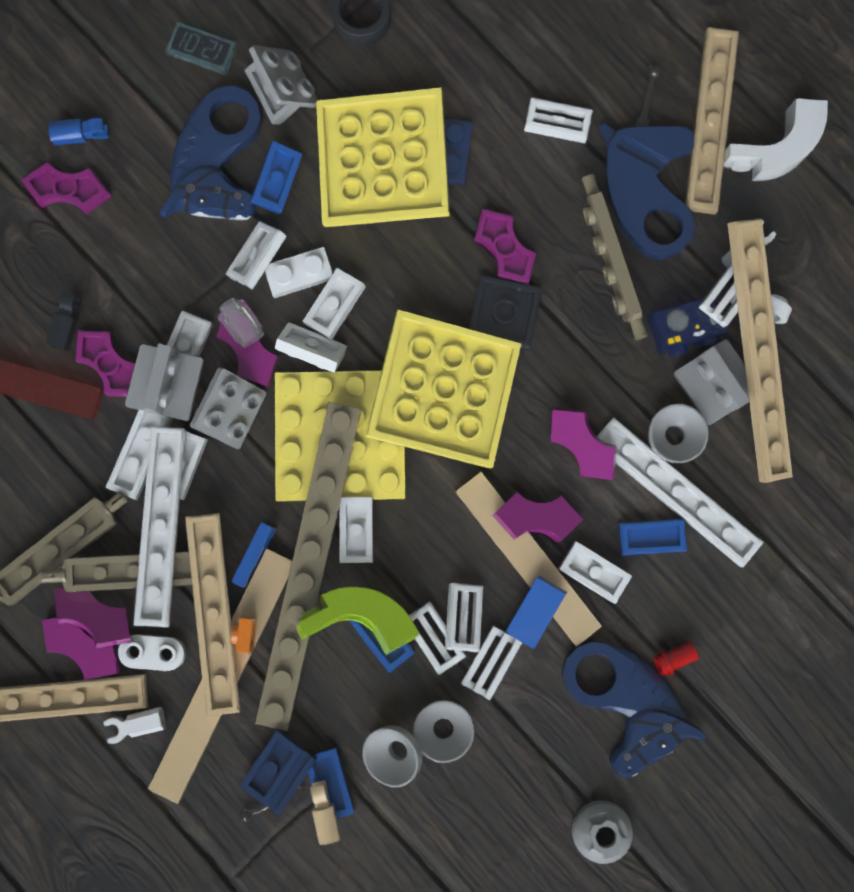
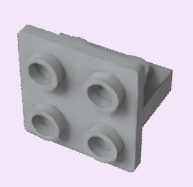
[245,45,318,125]
[674,340,750,425]
[125,343,204,421]
[190,367,266,449]

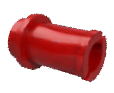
[654,641,699,676]

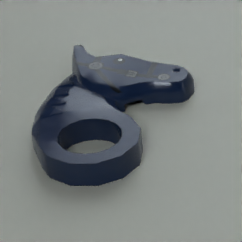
[561,640,707,778]

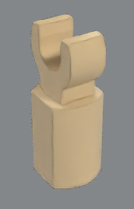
[310,780,341,845]

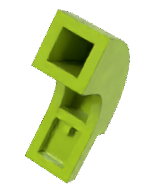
[296,587,419,655]

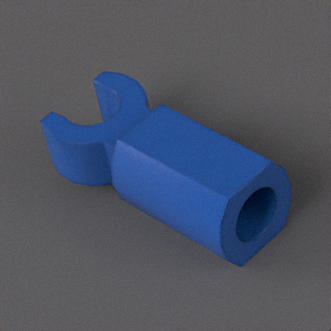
[49,118,109,145]

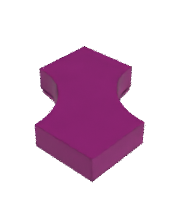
[21,162,112,214]
[474,209,536,284]
[216,307,279,387]
[75,330,136,397]
[551,408,617,480]
[492,492,583,542]
[54,587,131,648]
[42,618,120,680]

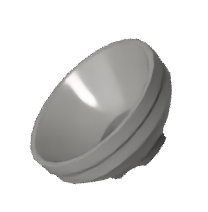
[648,404,709,463]
[413,700,474,763]
[363,725,422,787]
[572,800,633,864]

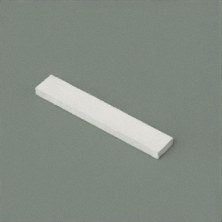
[105,311,213,500]
[597,417,764,567]
[134,426,185,627]

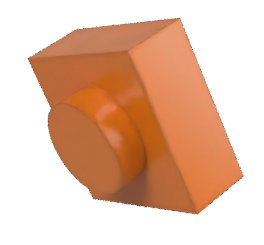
[231,616,257,653]

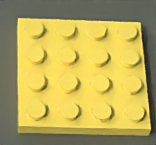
[316,88,450,227]
[366,310,521,469]
[275,371,405,502]

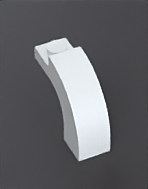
[723,99,828,181]

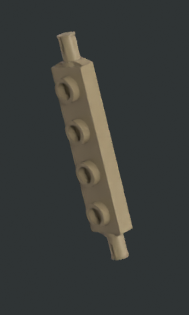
[582,174,648,340]
[0,491,128,606]
[41,551,192,592]

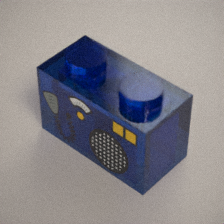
[647,298,727,358]

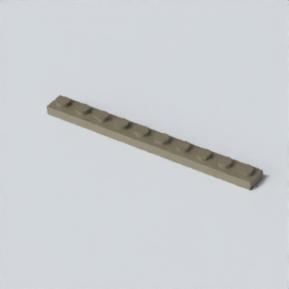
[255,402,362,731]

